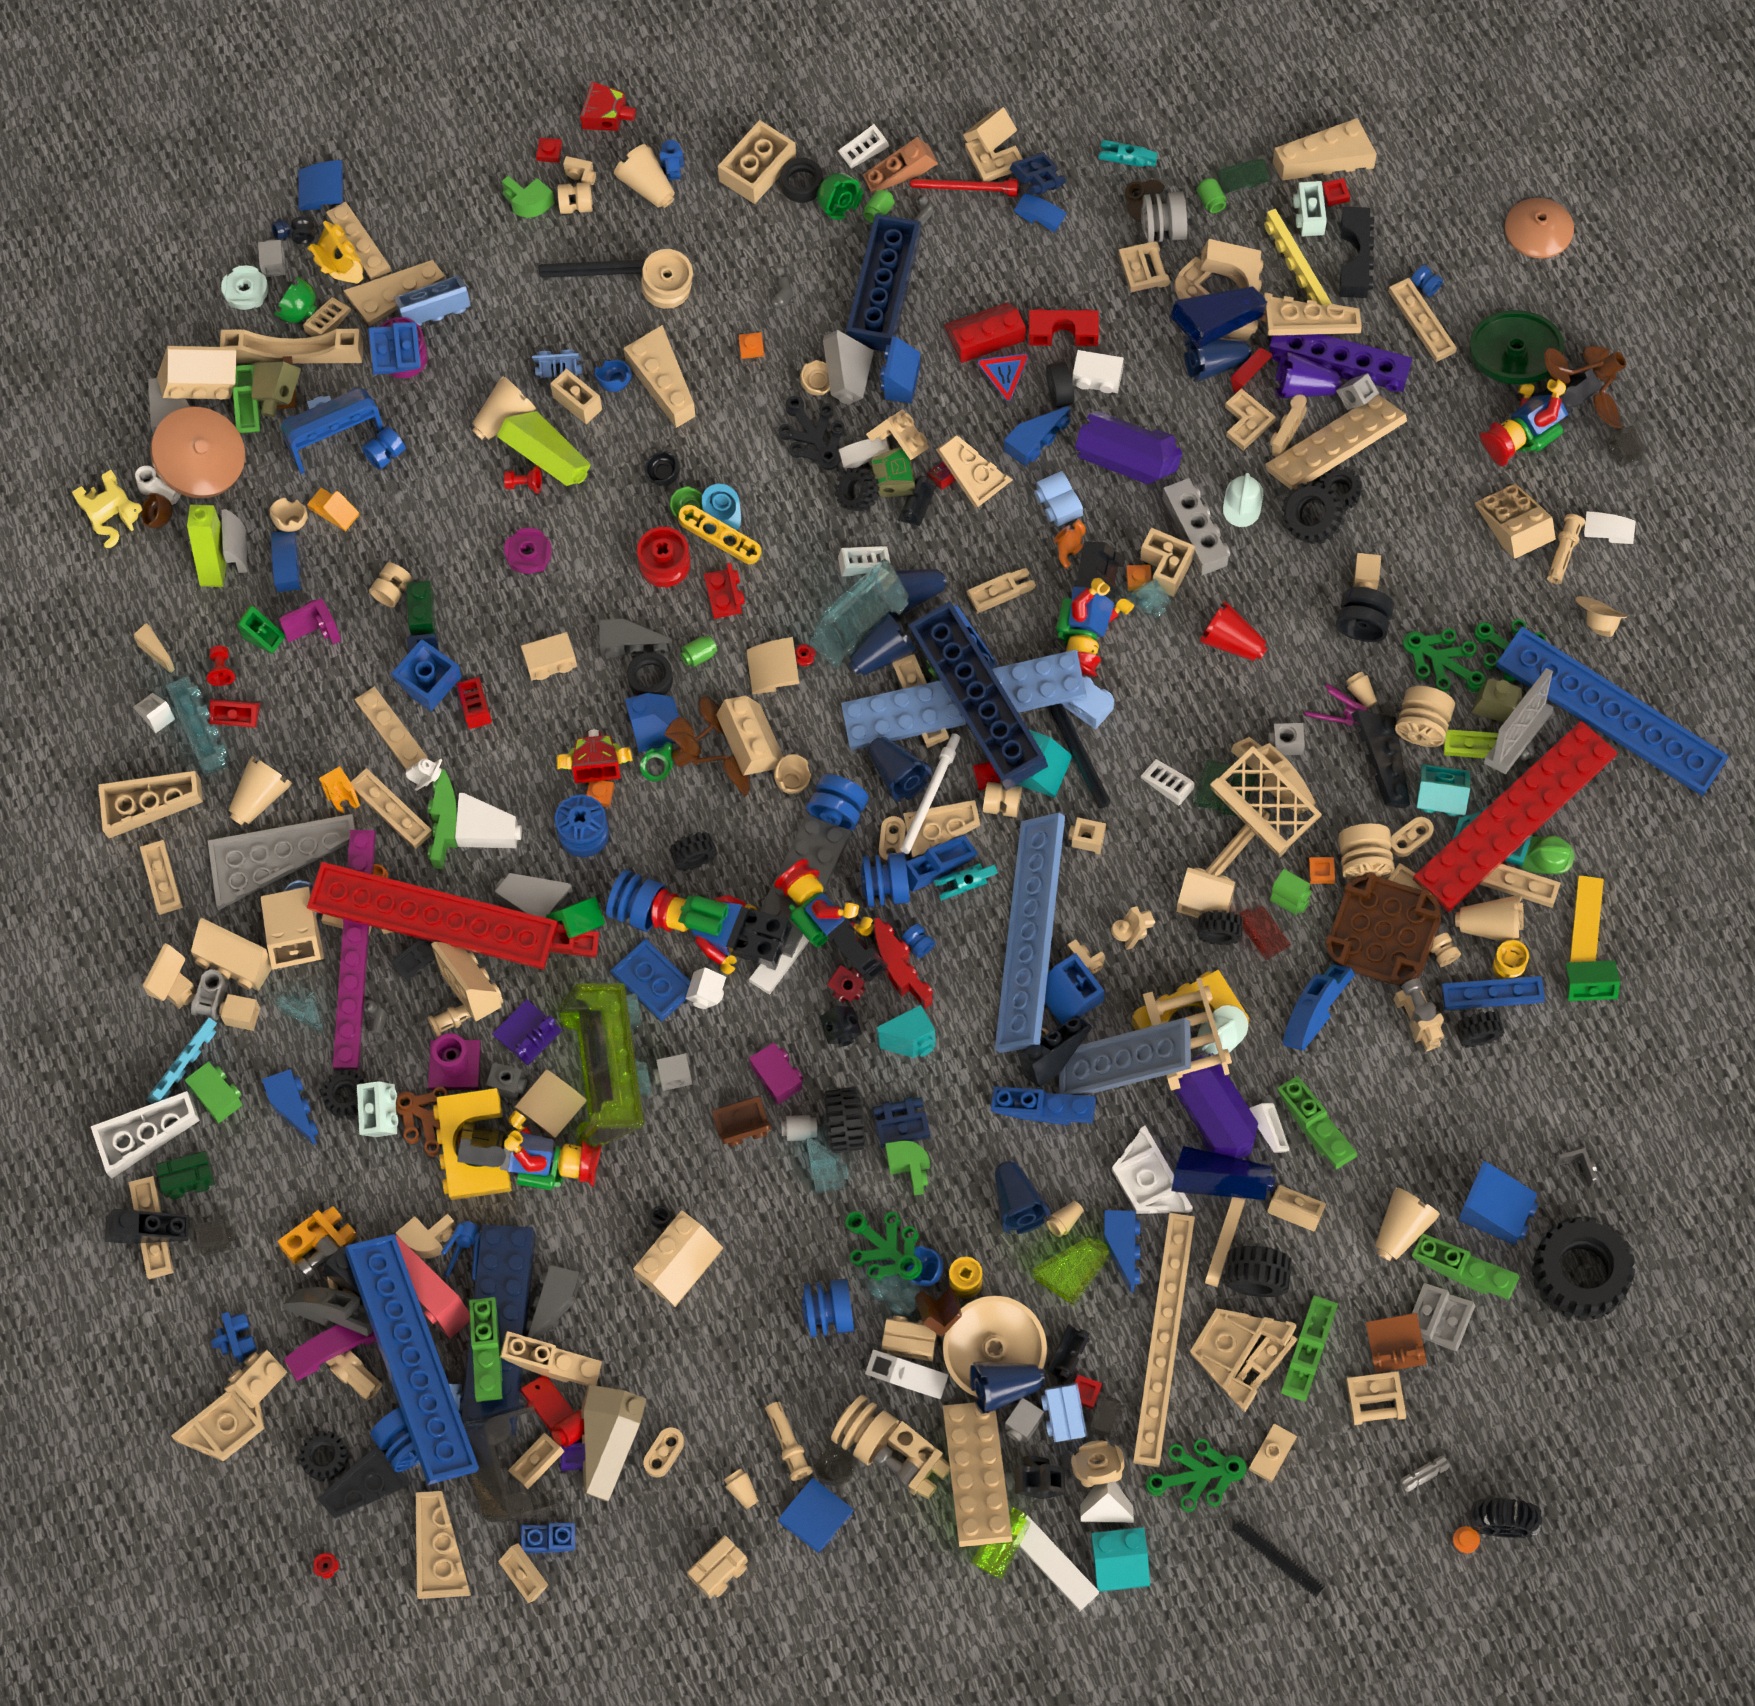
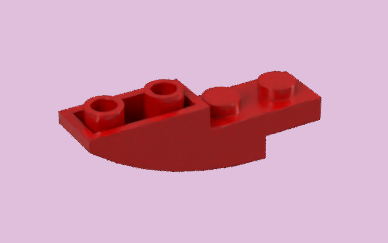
[874,917,933,1009]
[550,924,599,958]

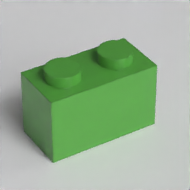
[185,1061,242,1124]

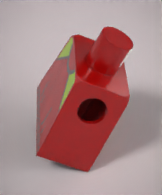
[580,82,636,131]

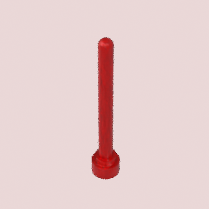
[909,178,1018,197]

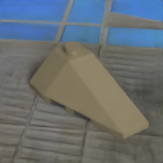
[581,1385,646,1501]

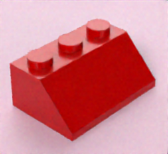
[944,302,1026,363]

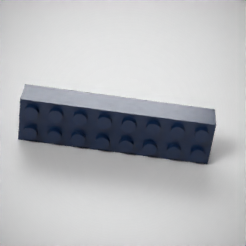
[908,601,1048,791]
[461,1225,536,1435]

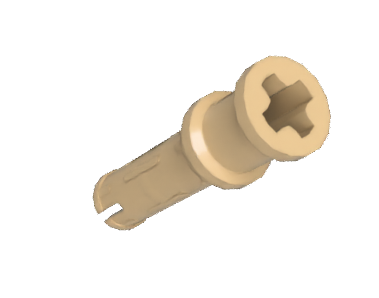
[1547,514,1585,584]
[428,996,503,1037]
[765,1402,813,1481]

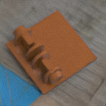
[1366,1313,1427,1373]

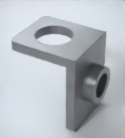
[1554,1148,1597,1188]

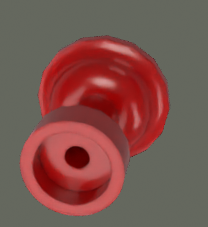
[504,466,542,494]
[206,645,236,686]

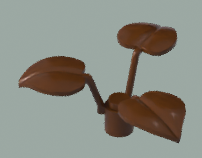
[1544,346,1626,429]
[664,696,750,797]

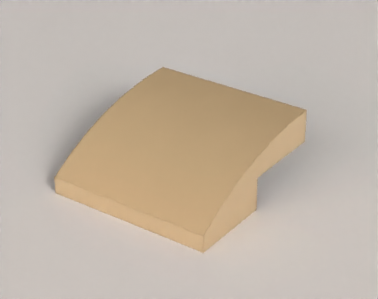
[747,637,799,694]
[514,1069,587,1139]

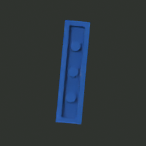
[1441,976,1545,1010]

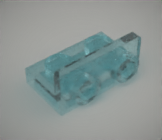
[869,1263,923,1320]

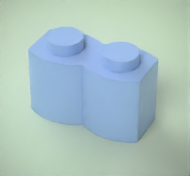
[1034,471,1083,527]

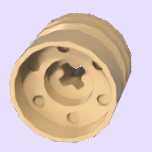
[1395,686,1455,747]
[1338,823,1395,881]
[831,1395,899,1466]

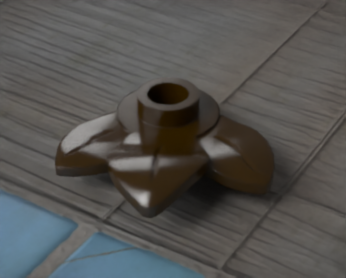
[1125,180,1165,222]

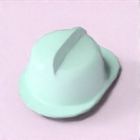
[1223,473,1263,527]
[1197,1005,1248,1055]

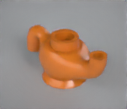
[1053,519,1086,569]

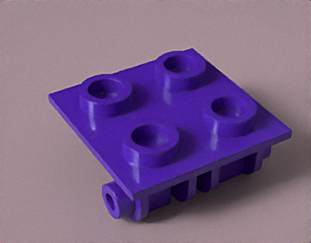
[492,999,562,1065]

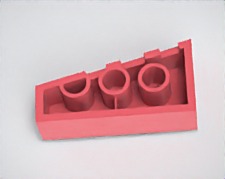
[396,1235,470,1339]

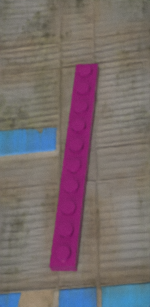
[333,830,376,1070]

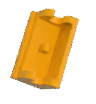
[319,766,360,813]

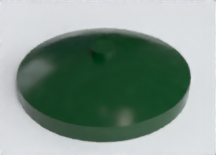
[1469,310,1564,385]

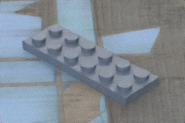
[1059,1018,1191,1096]

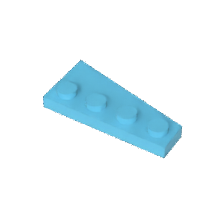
[146,1018,217,1104]

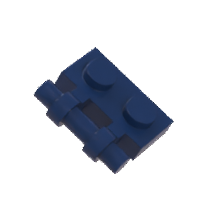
[1009,152,1066,195]
[872,1097,930,1148]

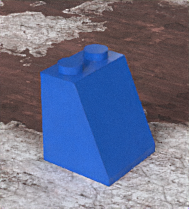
[1458,1161,1539,1245]

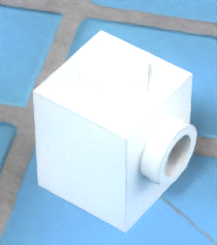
[685,967,726,1009]

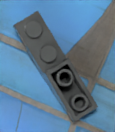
[282,1287,373,1336]

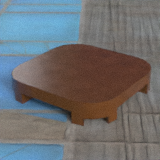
[1326,873,1442,986]

